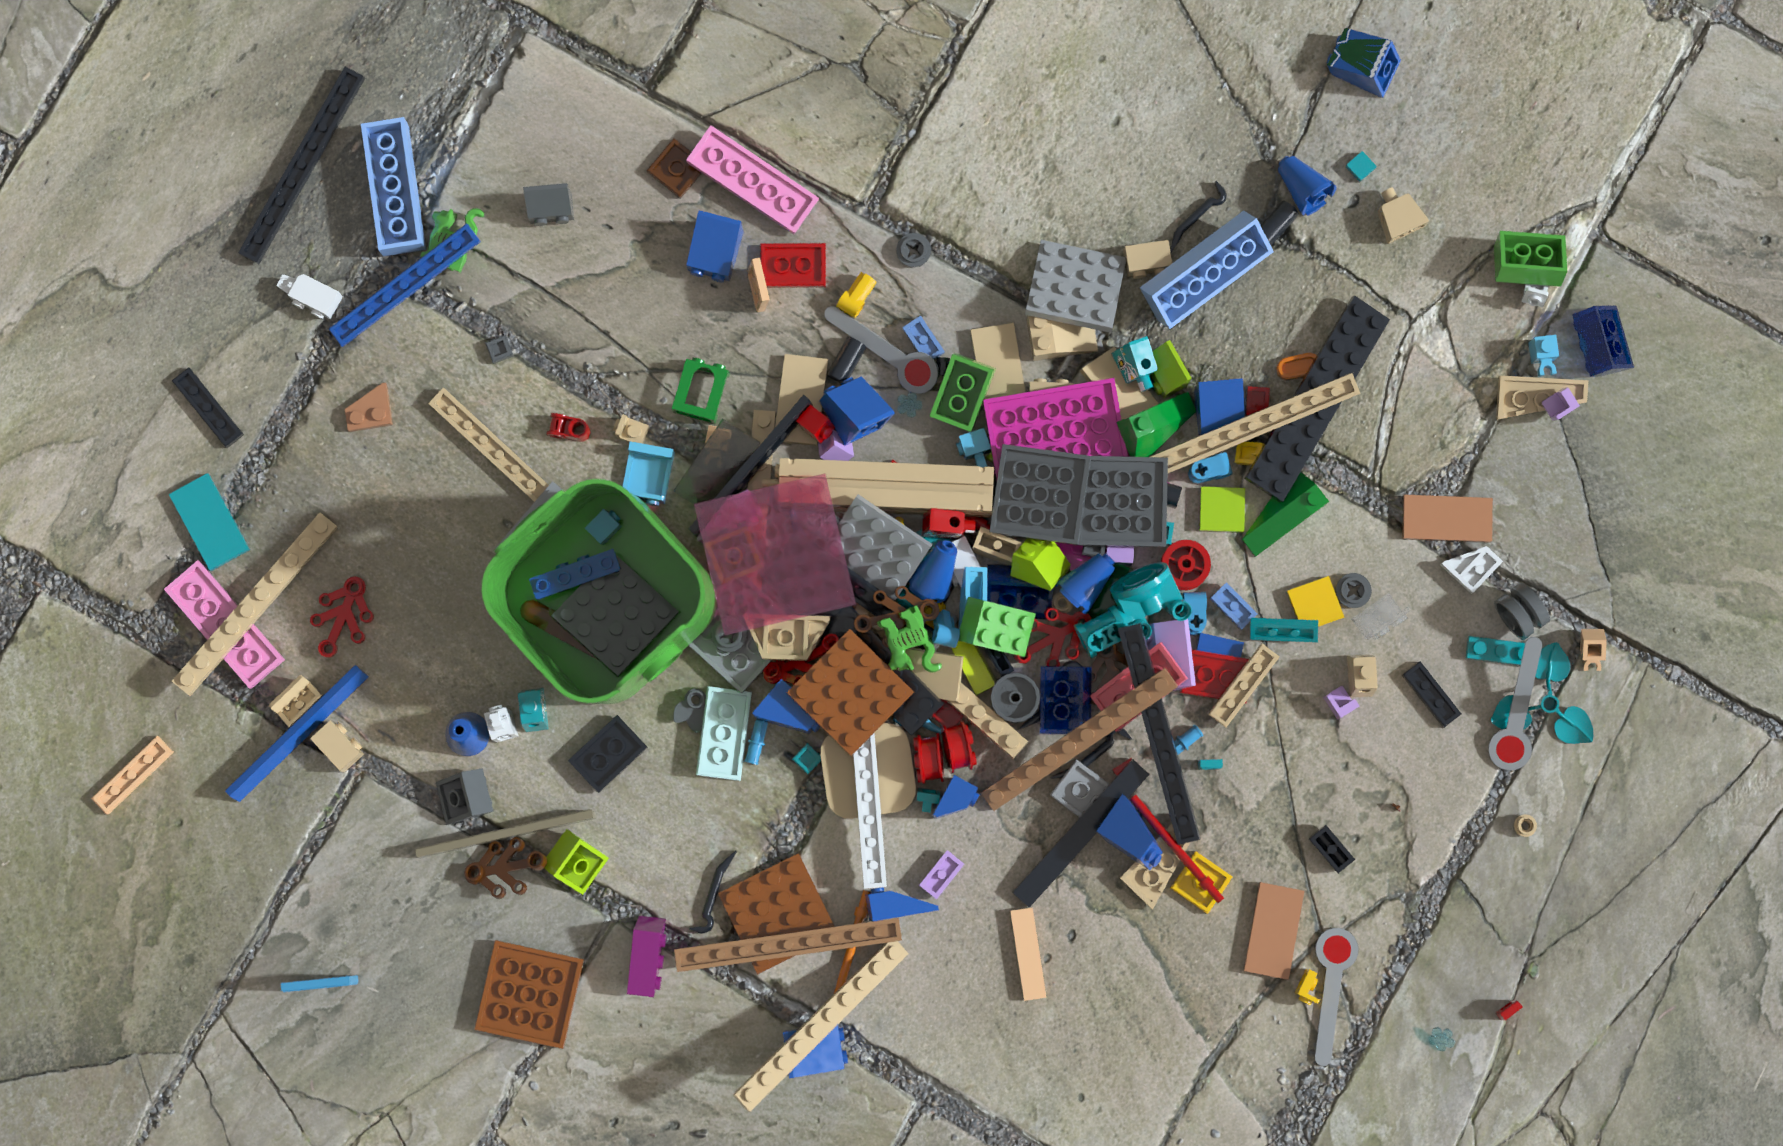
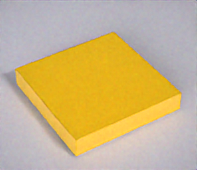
[1286,576,1344,627]
[1170,851,1233,914]

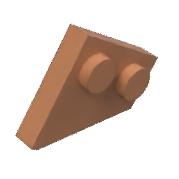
[345,383,393,432]

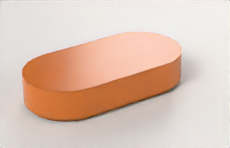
[1276,353,1317,380]

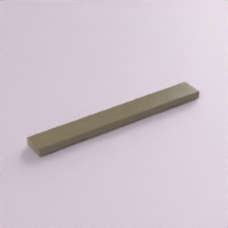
[415,809,596,858]

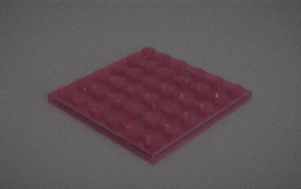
[694,473,856,635]

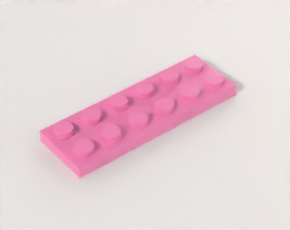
[686,126,819,235]
[164,560,285,689]

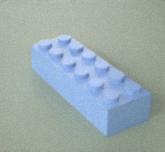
[361,117,426,256]
[1140,211,1274,329]

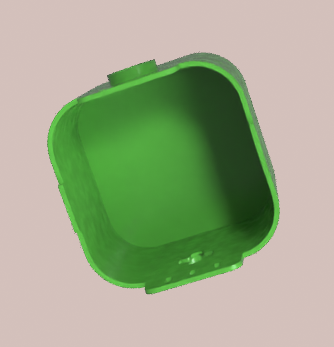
[482,479,717,704]

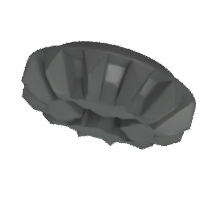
[896,233,931,268]
[1336,573,1372,608]
[711,616,747,652]

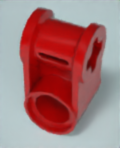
[546,413,591,442]

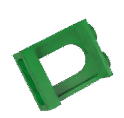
[672,357,730,424]

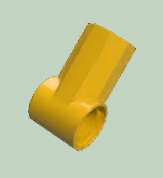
[836,272,876,318]

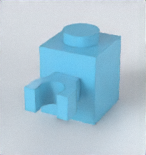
[1528,335,1559,377]
[956,428,991,467]

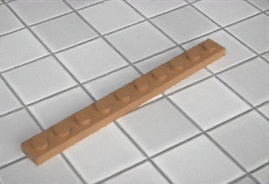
[981,668,1178,811]
[674,918,902,972]

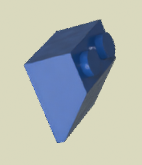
[932,775,980,819]

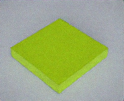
[1199,486,1245,533]

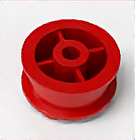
[1160,539,1211,591]
[941,721,977,774]
[913,733,944,784]

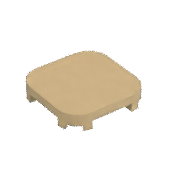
[821,723,916,819]

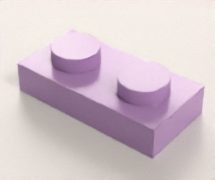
[919,850,965,899]

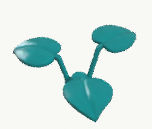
[1491,642,1594,744]

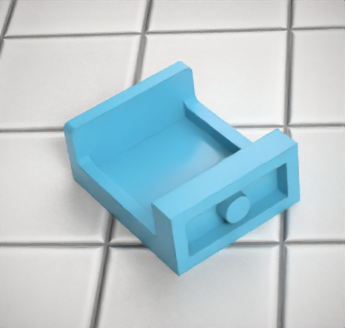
[623,441,675,506]

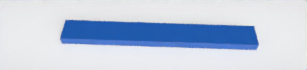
[329,223,481,347]
[225,665,369,802]

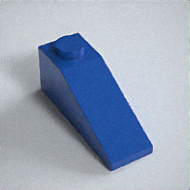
[865,887,939,921]

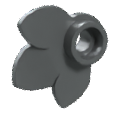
[673,688,706,733]

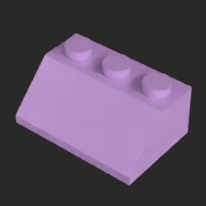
[1146,619,1196,691]

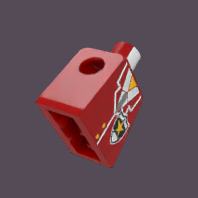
[922,508,976,539]

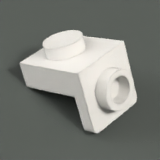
[1522,284,1548,307]

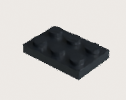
[568,715,648,793]

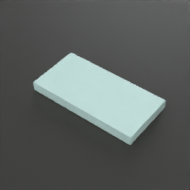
[696,686,752,781]

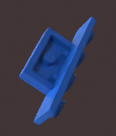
[529,549,621,600]

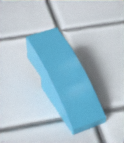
[958,567,987,630]

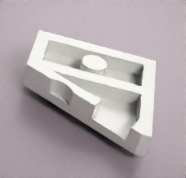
[1440,546,1503,594]

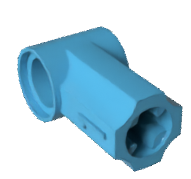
[932,610,960,648]

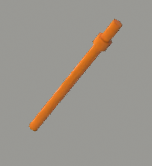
[834,890,871,993]

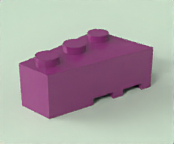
[627,915,666,998]

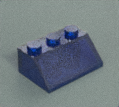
[1572,305,1635,377]
[987,564,1054,620]
[1040,666,1092,734]

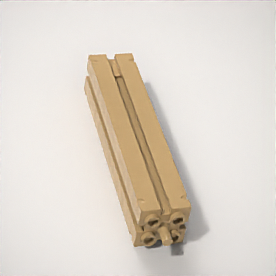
[762,458,994,518]

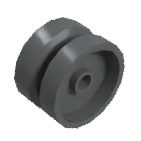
[1494,582,1550,640]
[991,673,1040,723]

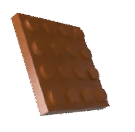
[786,629,914,757]
[718,853,835,975]
[475,940,584,1049]

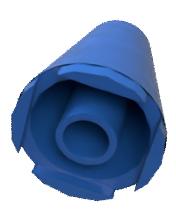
[1278,156,1336,216]
[907,540,957,603]
[1055,553,1115,614]
[445,712,490,756]

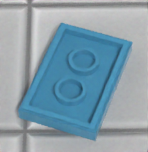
[281,976,358,992]

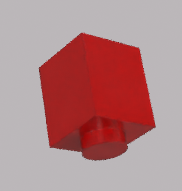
[796,405,835,444]

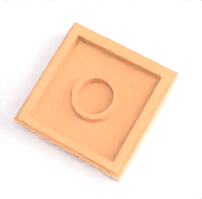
[747,258,770,313]

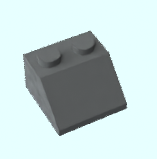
[523,183,574,226]
[436,768,493,825]

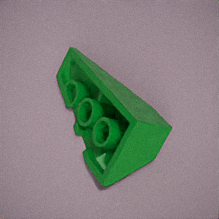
[1116,392,1196,457]
[1242,472,1329,557]

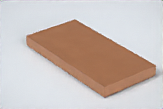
[1402,495,1493,543]
[1243,882,1305,980]

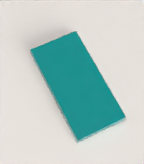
[169,473,250,571]

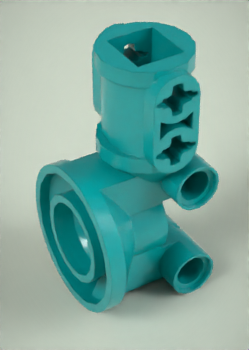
[1074,562,1192,659]

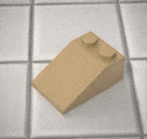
[1026,315,1098,361]

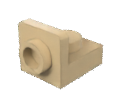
[613,414,649,444]

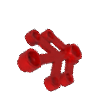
[310,576,374,658]
[1013,607,1091,670]
[763,634,839,686]

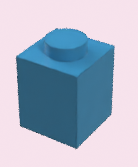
[585,509,622,545]

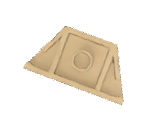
[744,614,830,661]

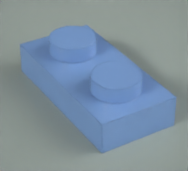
[902,316,945,360]
[1210,582,1257,630]

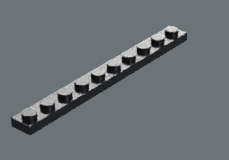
[238,66,365,265]
[1118,622,1201,845]

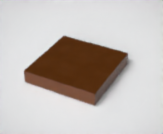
[646,138,702,199]

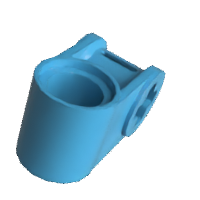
[1188,453,1233,484]
[1183,592,1207,636]

